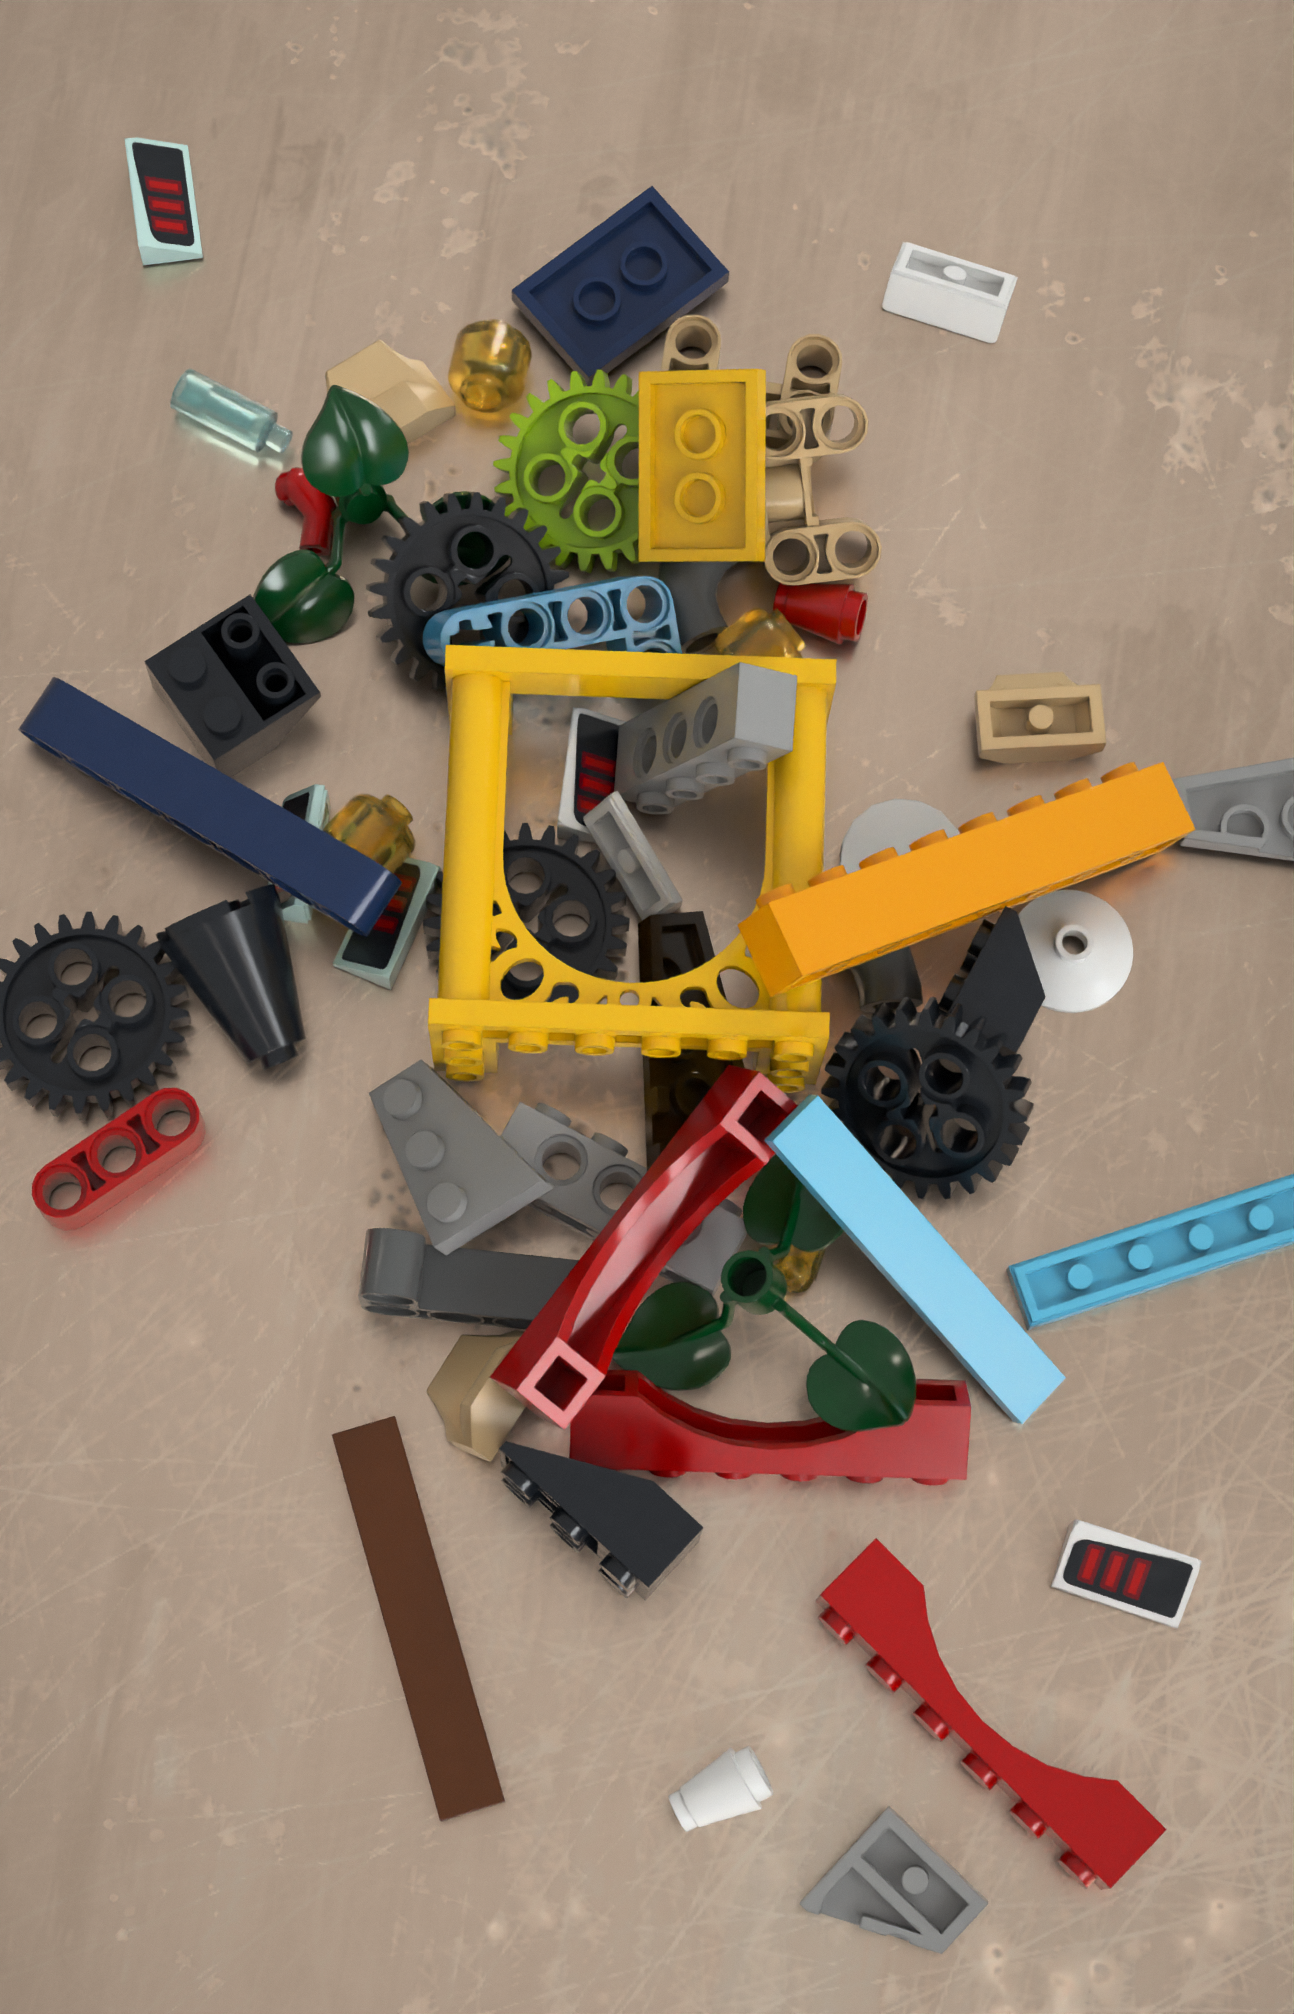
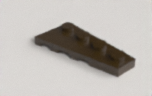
[638,911,745,1171]

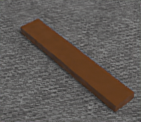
[332,1416,505,1822]

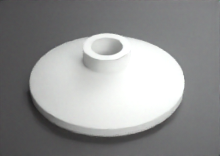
[1018,890,1133,1013]

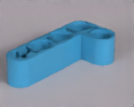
[423,576,682,666]

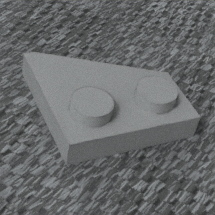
[800,1806,988,1954]

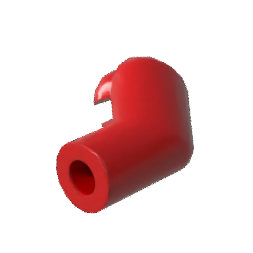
[275,467,336,557]

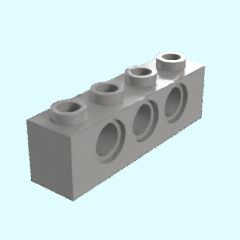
[614,662,797,814]
[501,1102,747,1297]

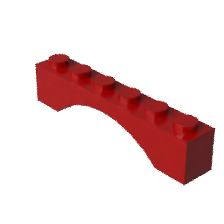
[490,1065,798,1430]
[569,1370,971,1485]
[816,1538,1167,1890]

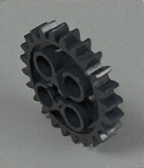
[366,492,569,692]
[423,823,630,1003]
[0,912,191,1120]
[821,997,1034,1199]

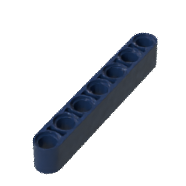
[18,677,402,937]

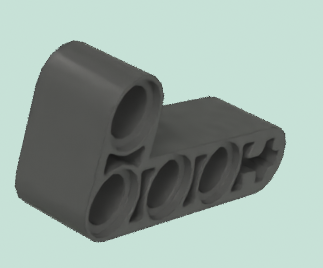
[358,1228,579,1330]

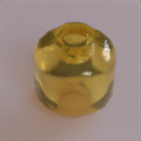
[447,319,532,413]
[715,607,808,658]
[323,794,416,874]

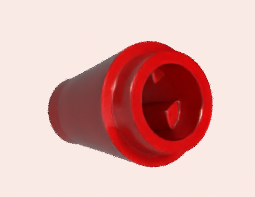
[773,583,868,645]

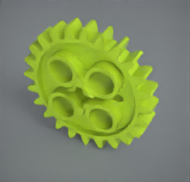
[493,369,640,573]

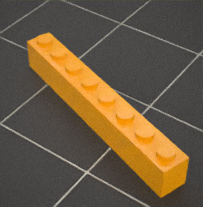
[737,762,1196,997]

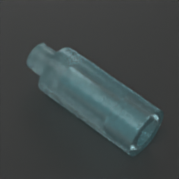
[170,368,293,453]

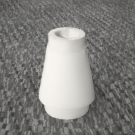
[668,1746,774,1832]

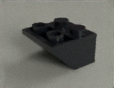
[144,594,321,777]
[938,906,1046,1056]

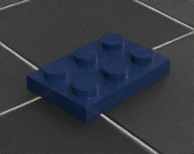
[512,186,729,386]

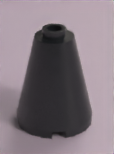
[156,884,306,1070]

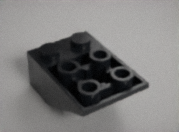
[499,1441,704,1600]

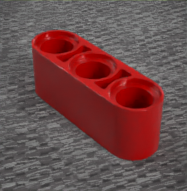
[32,1088,205,1230]

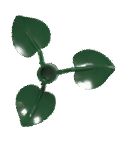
[253,385,510,643]
[612,1154,917,1432]

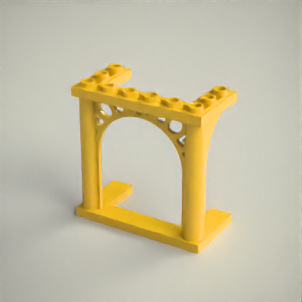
[428,645,837,1093]

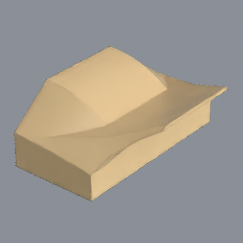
[325,340,456,444]
[974,672,1106,764]
[427,1330,525,1462]

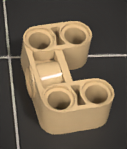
[660,315,842,463]
[762,393,882,585]

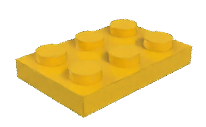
[638,369,766,562]

